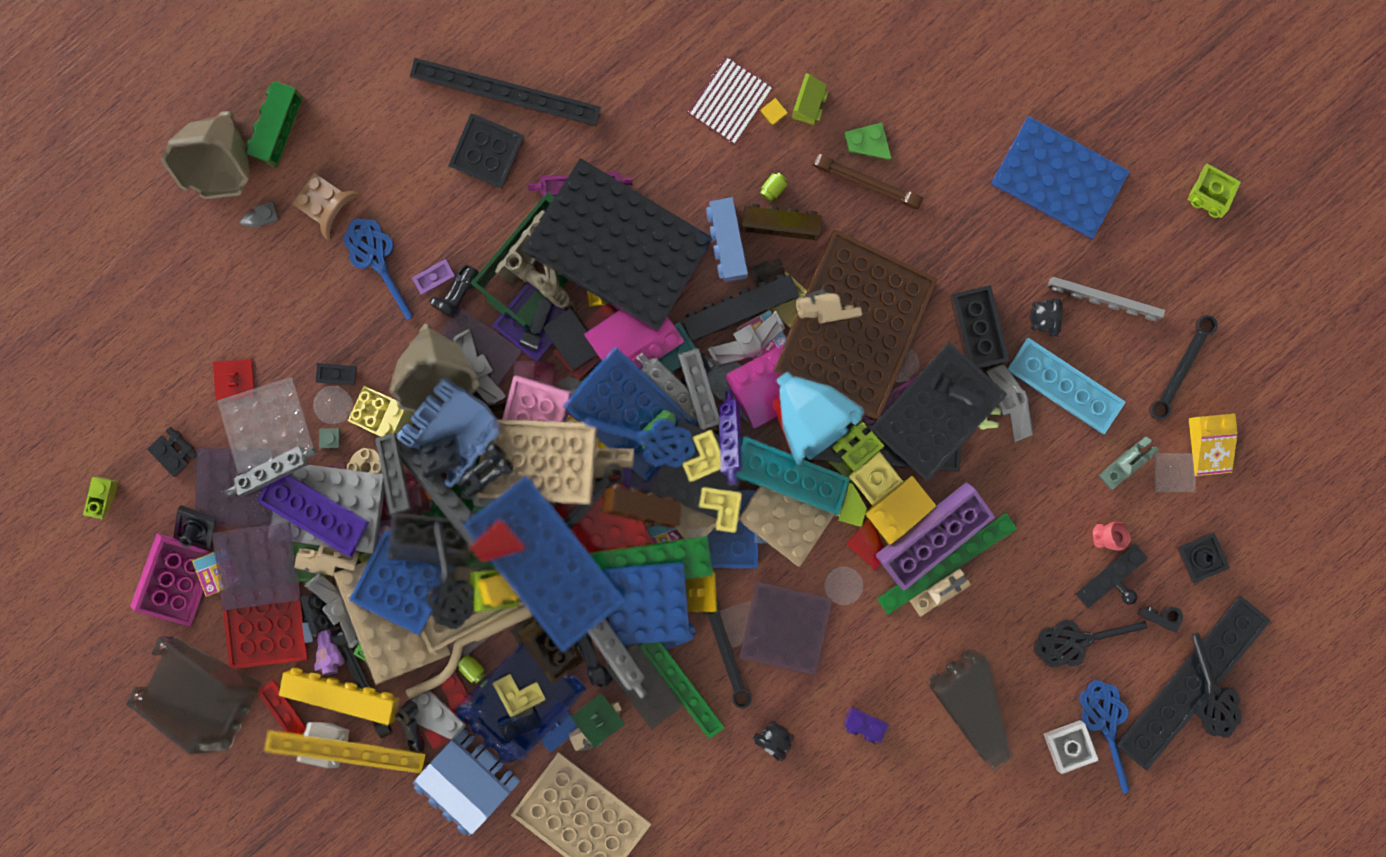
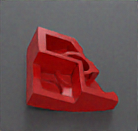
[846,518,884,570]
[469,519,525,562]

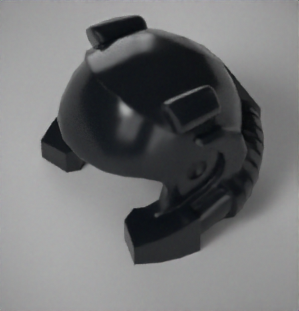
[1030,298,1063,337]
[752,720,794,762]

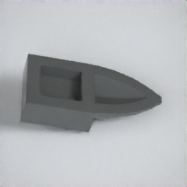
[240,202,279,228]

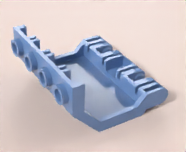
[396,378,500,487]
[413,728,521,836]

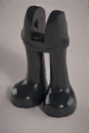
[429,265,479,319]
[458,442,515,498]

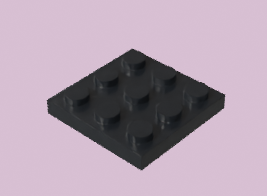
[448,113,525,189]

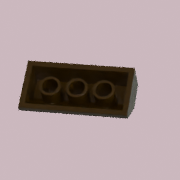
[741,204,822,241]

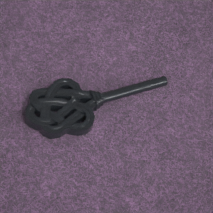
[426,521,474,630]
[1034,619,1148,667]
[1191,633,1242,738]

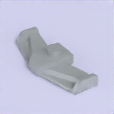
[708,311,785,366]
[453,329,507,406]
[985,363,1033,442]
[304,573,359,648]

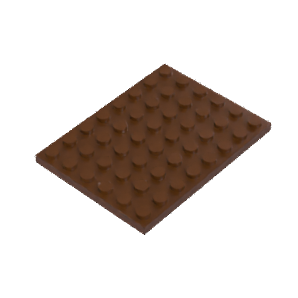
[772,229,938,420]

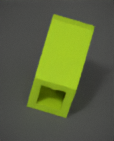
[83,477,118,519]
[835,483,867,527]

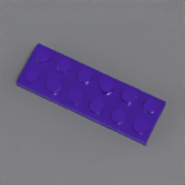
[257,474,370,557]

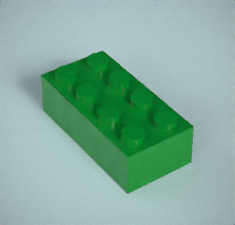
[246,80,303,168]

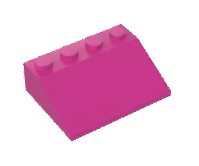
[584,310,684,370]
[725,344,784,429]
[130,533,213,627]

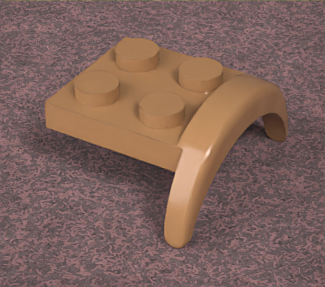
[292,173,361,241]

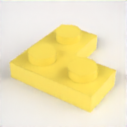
[683,430,721,482]
[699,487,741,532]
[493,674,546,717]

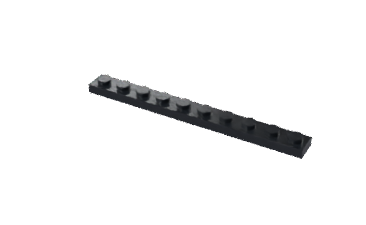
[410,58,601,127]

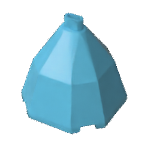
[776,371,864,466]

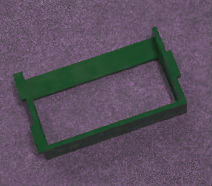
[471,192,569,330]

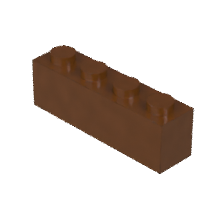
[602,485,682,528]

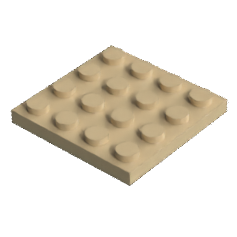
[737,486,834,566]

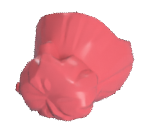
[1092,521,1131,550]

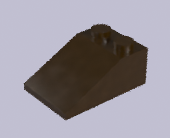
[518,619,584,685]

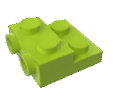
[1187,164,1241,218]

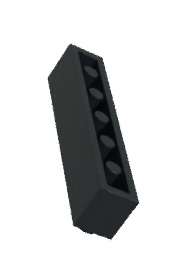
[683,273,799,342]

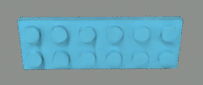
[1007,338,1126,434]

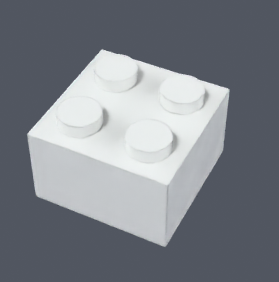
[1044,720,1098,774]

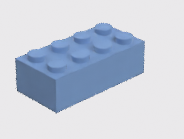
[706,197,748,283]

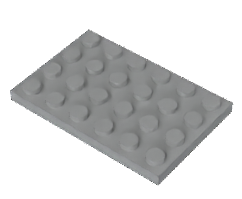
[268,465,385,553]

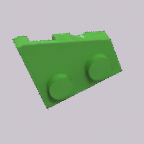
[844,123,891,160]

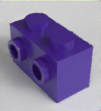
[843,706,889,744]

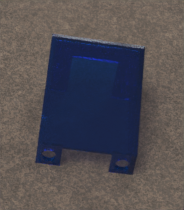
[454,641,587,763]

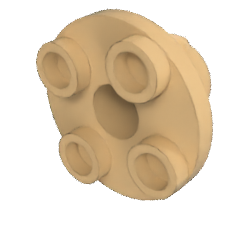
[347,448,382,474]

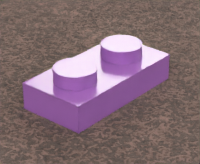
[412,259,455,295]

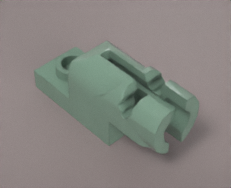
[1098,437,1159,490]

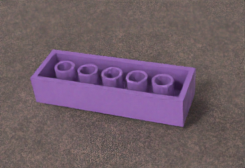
[875,482,995,591]

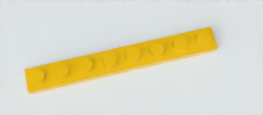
[264,730,425,774]

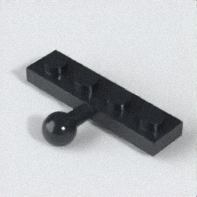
[1075,544,1148,609]

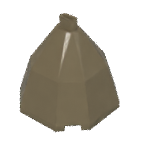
[161,111,250,199]
[390,323,480,412]

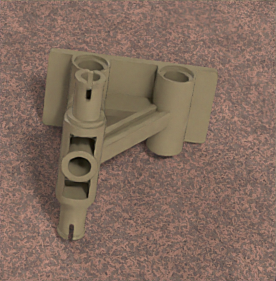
[495,210,575,311]

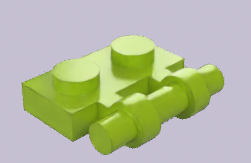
[833,422,884,472]

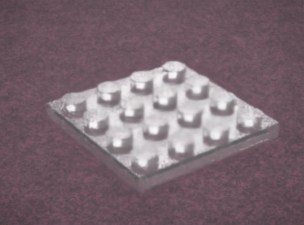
[217,377,314,474]

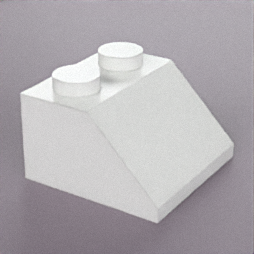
[297,722,350,768]

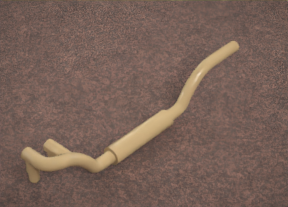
[406,604,534,699]

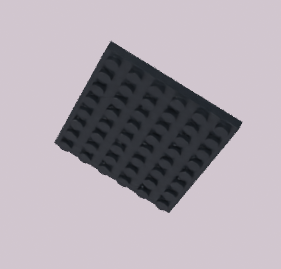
[522,158,713,332]

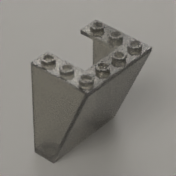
[126,636,262,755]
[927,649,1012,770]

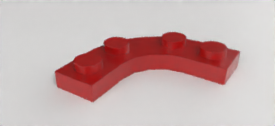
[424,671,470,749]

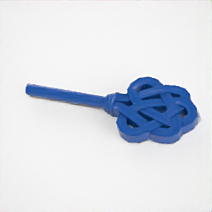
[343,219,414,320]
[585,418,695,467]
[1079,680,1130,793]

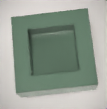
[319,429,340,448]

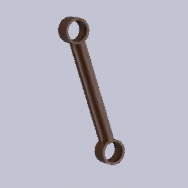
[812,154,924,210]

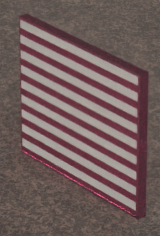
[687,56,773,145]

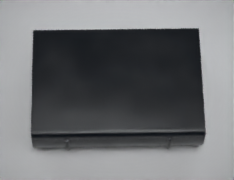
[543,307,597,371]

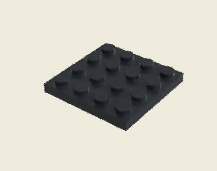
[651,420,741,519]

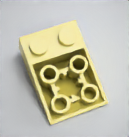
[348,386,415,442]

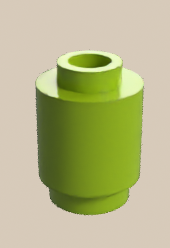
[760,173,788,202]
[458,654,485,683]

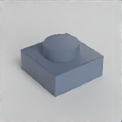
[302,622,317,643]

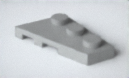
[412,690,466,740]

